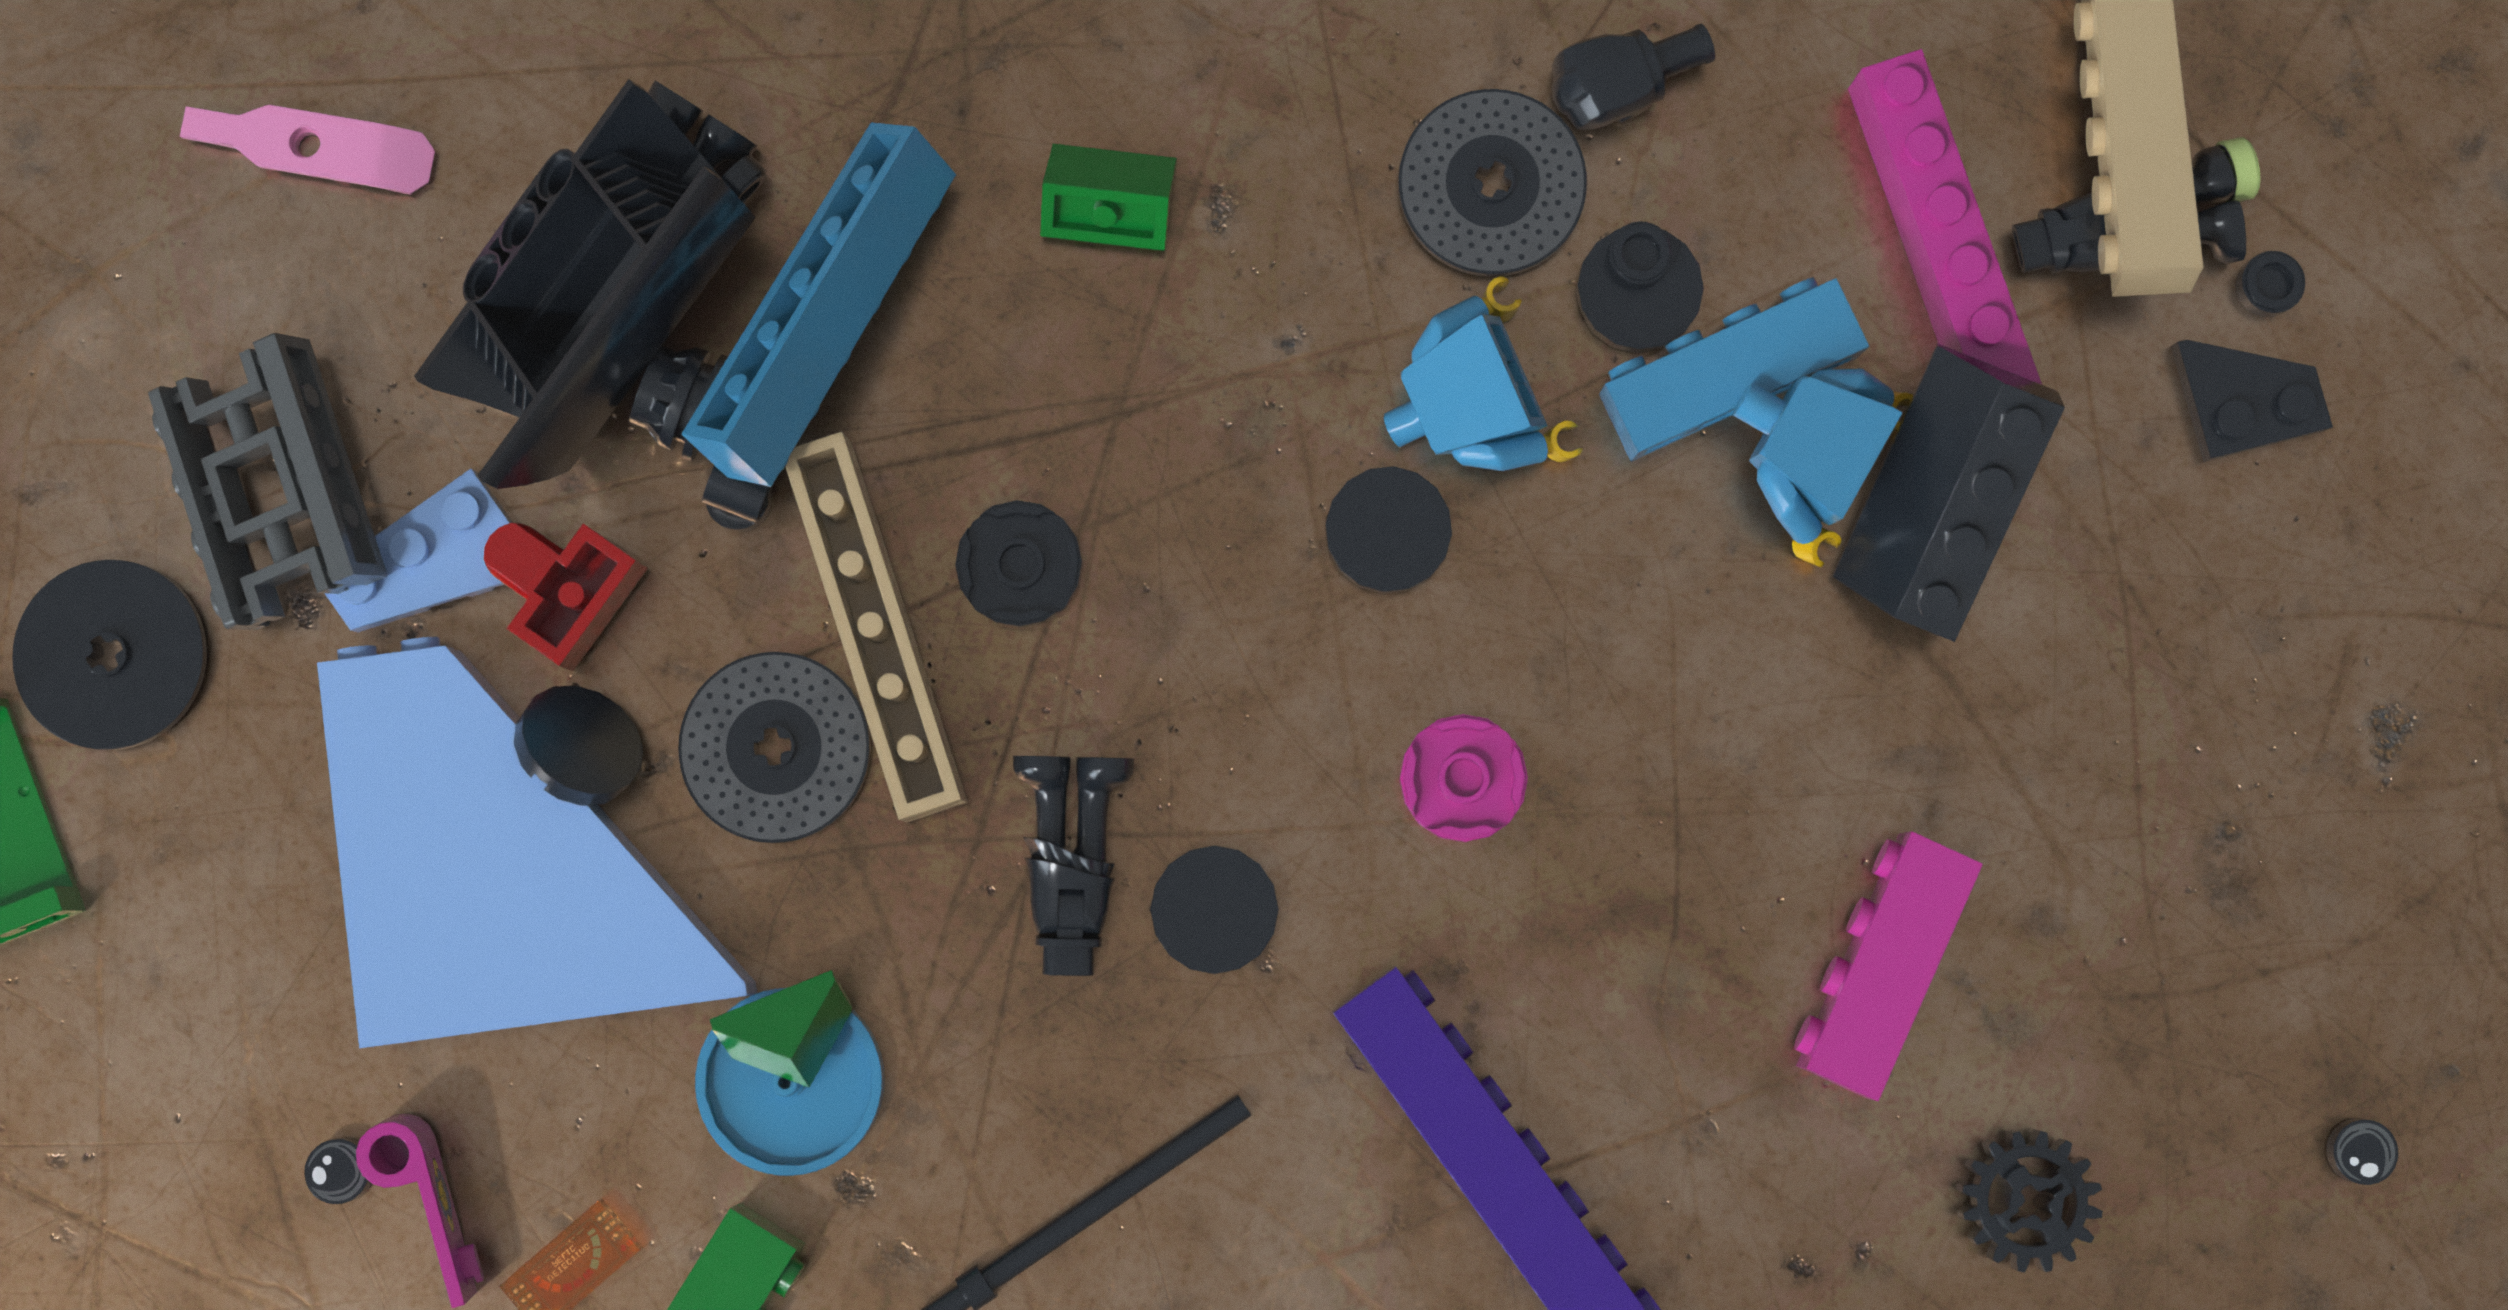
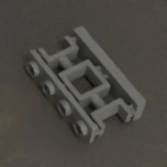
[148,333,388,630]

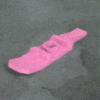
[180,105,435,195]

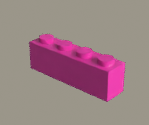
[1794,831,1983,1101]

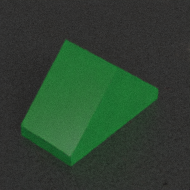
[709,970,853,1088]

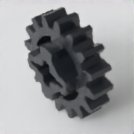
[1956,1129,2103,1273]

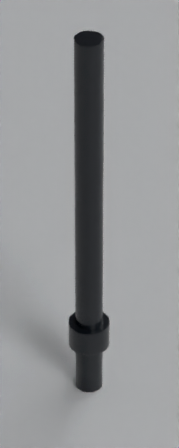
[921,1094,1252,1310]

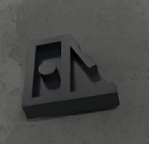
[2171,340,2333,462]

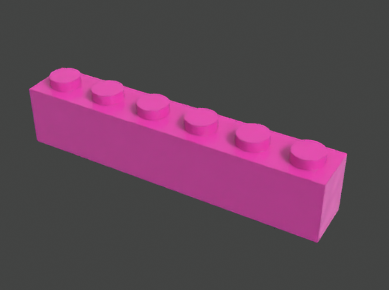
[1848,49,2042,385]

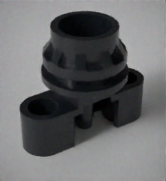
[629,346,774,523]

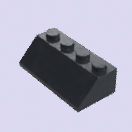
[1833,343,2065,642]

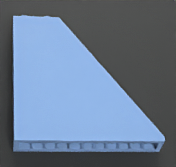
[317,637,757,1048]

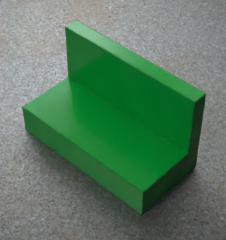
[1040,143,1177,251]

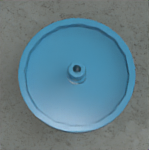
[695,988,885,1176]

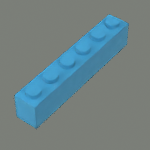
[682,122,956,487]

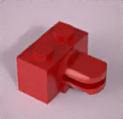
[484,523,648,671]

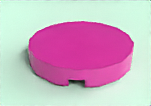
[1399,714,1528,842]

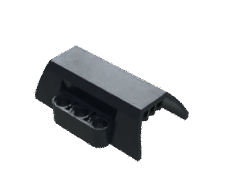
[414,79,756,489]

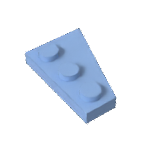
[324,469,513,633]

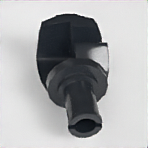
[1551,23,1715,130]

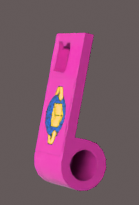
[356,1113,484,1308]

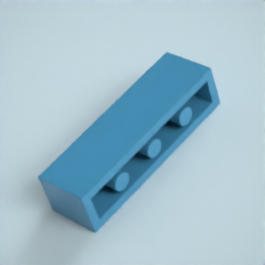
[1599,277,1870,462]

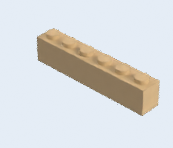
[2074,0,2204,297]
[785,432,968,823]

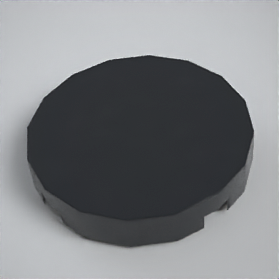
[1576,229,1704,353]
[1325,466,1452,594]
[955,500,1083,628]
[514,685,643,806]
[1150,845,1279,974]

